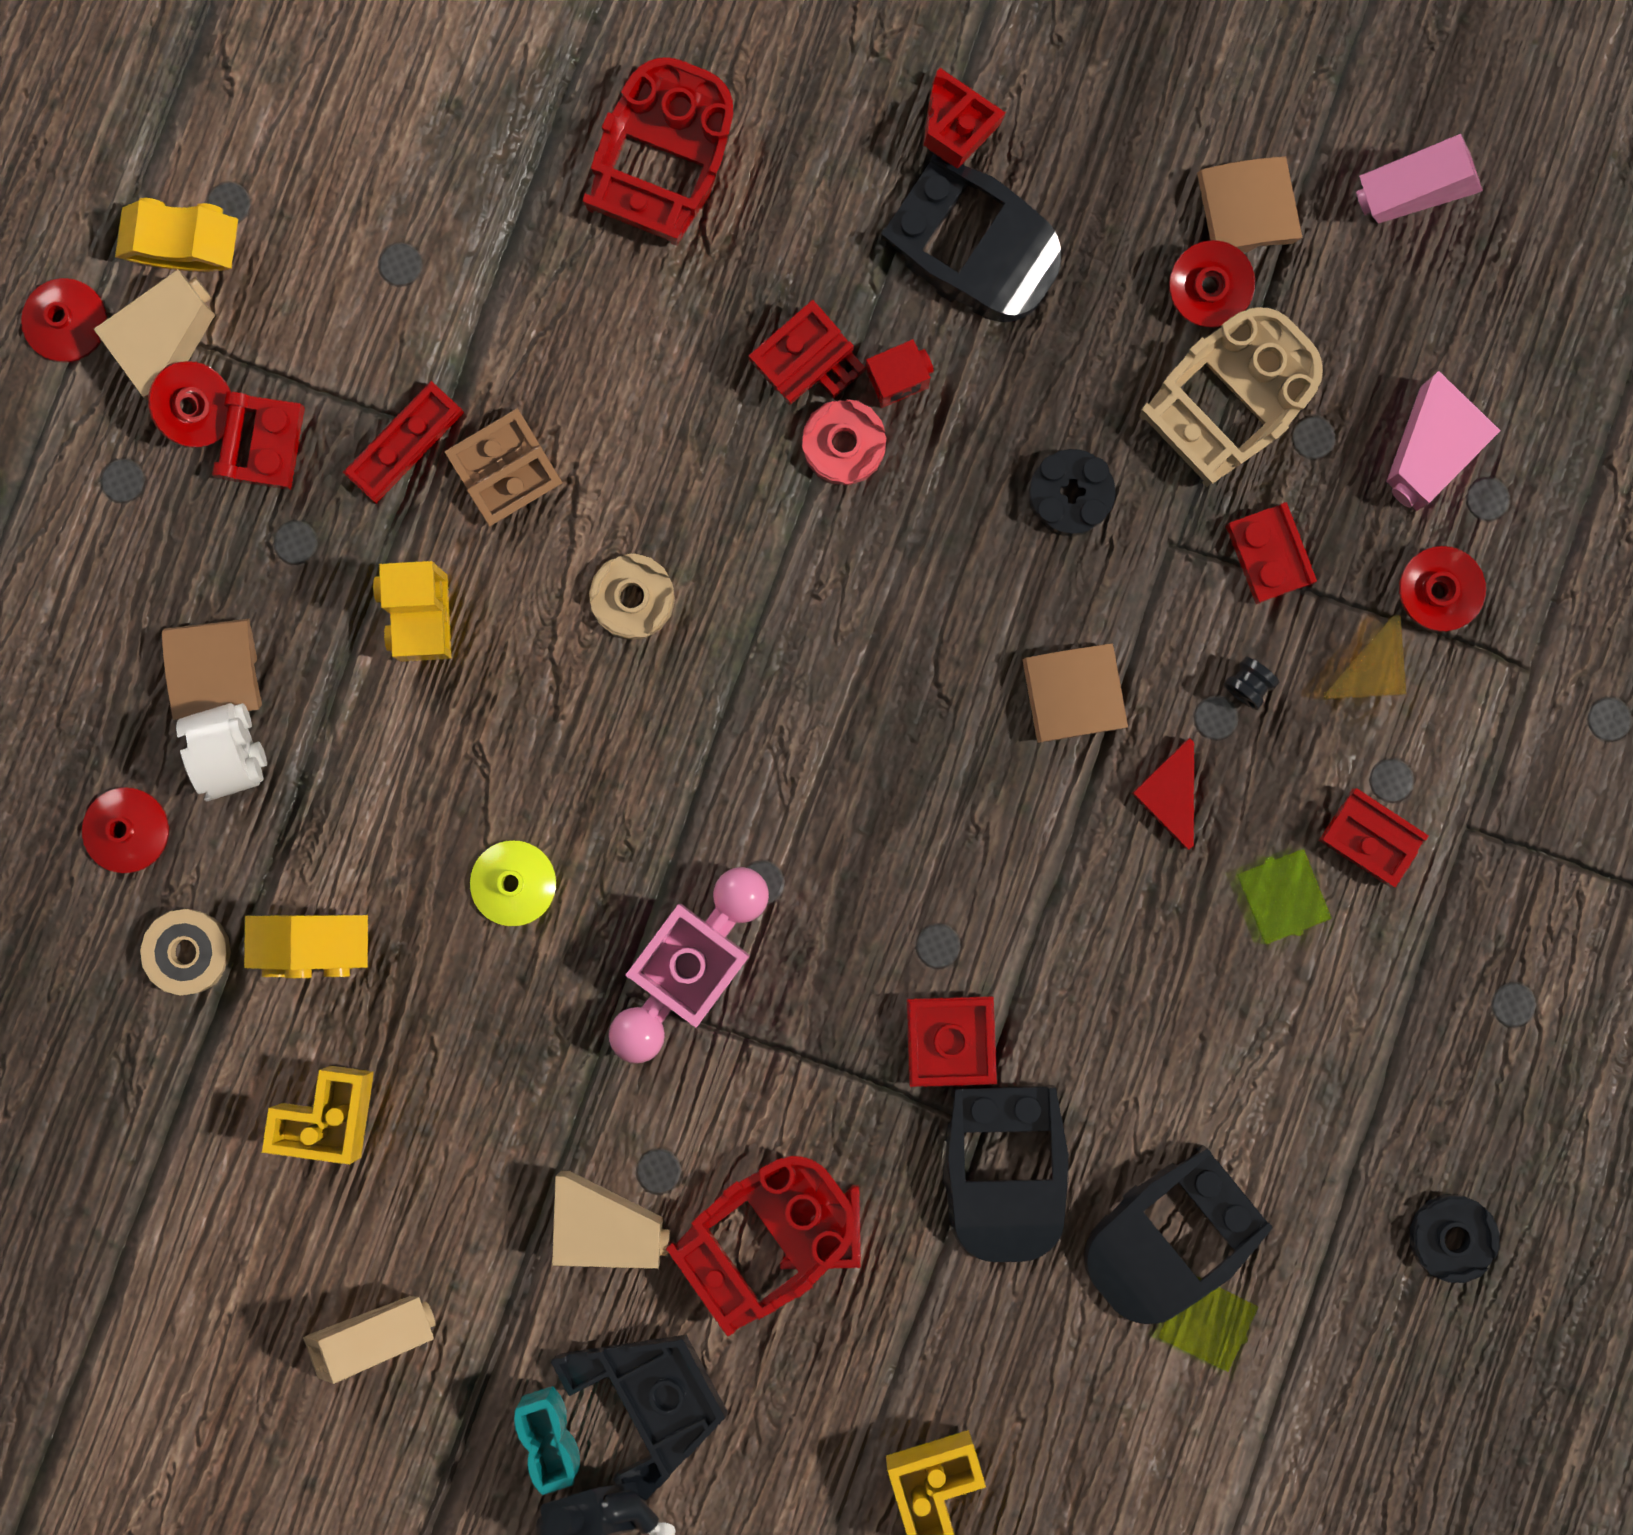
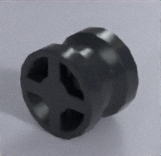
[1224,656,1280,710]

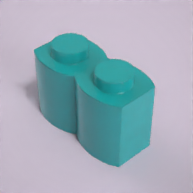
[514,1386,580,1495]

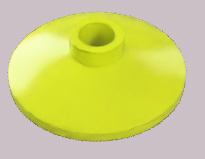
[470,840,556,926]

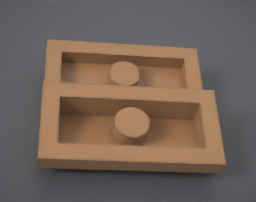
[1197,157,1303,252]
[444,408,563,527]
[162,619,262,720]
[1022,643,1128,743]

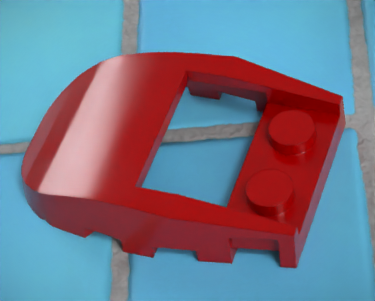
[583,57,733,246]
[666,1156,855,1337]

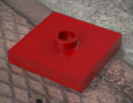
[906,996,997,1087]

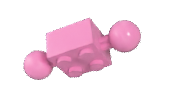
[609,867,769,1063]

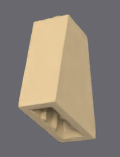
[94,270,215,401]
[552,1171,670,1269]
[303,1296,435,1384]

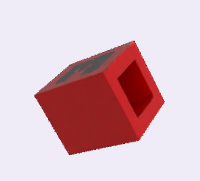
[865,339,934,408]

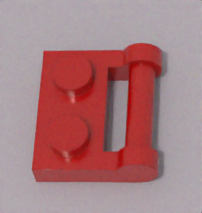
[212,391,305,490]

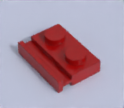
[748,300,854,405]
[1226,502,1317,605]
[1319,788,1429,888]

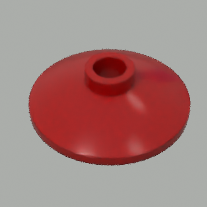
[1169,240,1255,327]
[21,278,107,362]
[148,361,230,448]
[1399,546,1486,632]
[82,788,169,873]

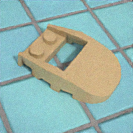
[1139,307,1323,487]

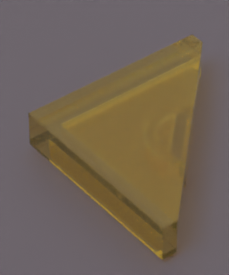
[1323,615,1406,700]

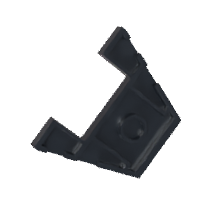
[550,1335,728,1502]

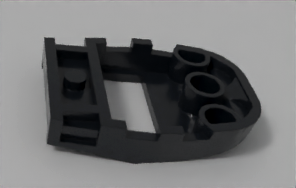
[879,153,1061,322]
[943,1085,1069,1262]
[1084,1145,1273,1324]

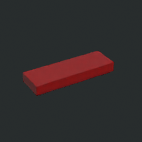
[343,381,464,504]

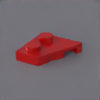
[923,68,1006,169]

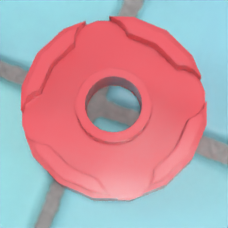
[802,399,886,485]

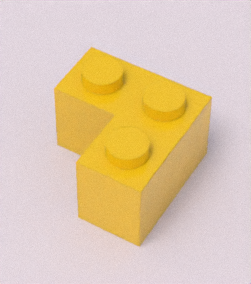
[373,561,452,662]
[244,915,368,978]
[262,1066,374,1165]
[886,1430,986,1535]

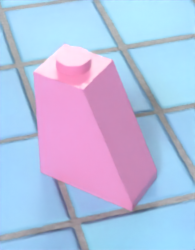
[1356,134,1483,223]
[1386,371,1501,511]

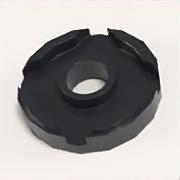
[1410,1194,1500,1283]

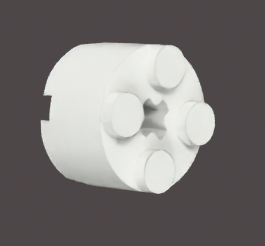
[176,703,267,801]

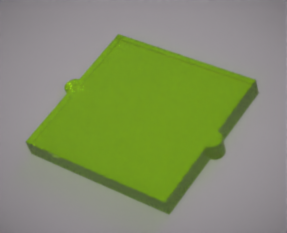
[1237,849,1332,944]
[1158,1274,1259,1372]

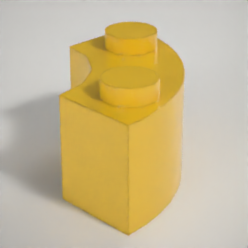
[115,198,238,272]

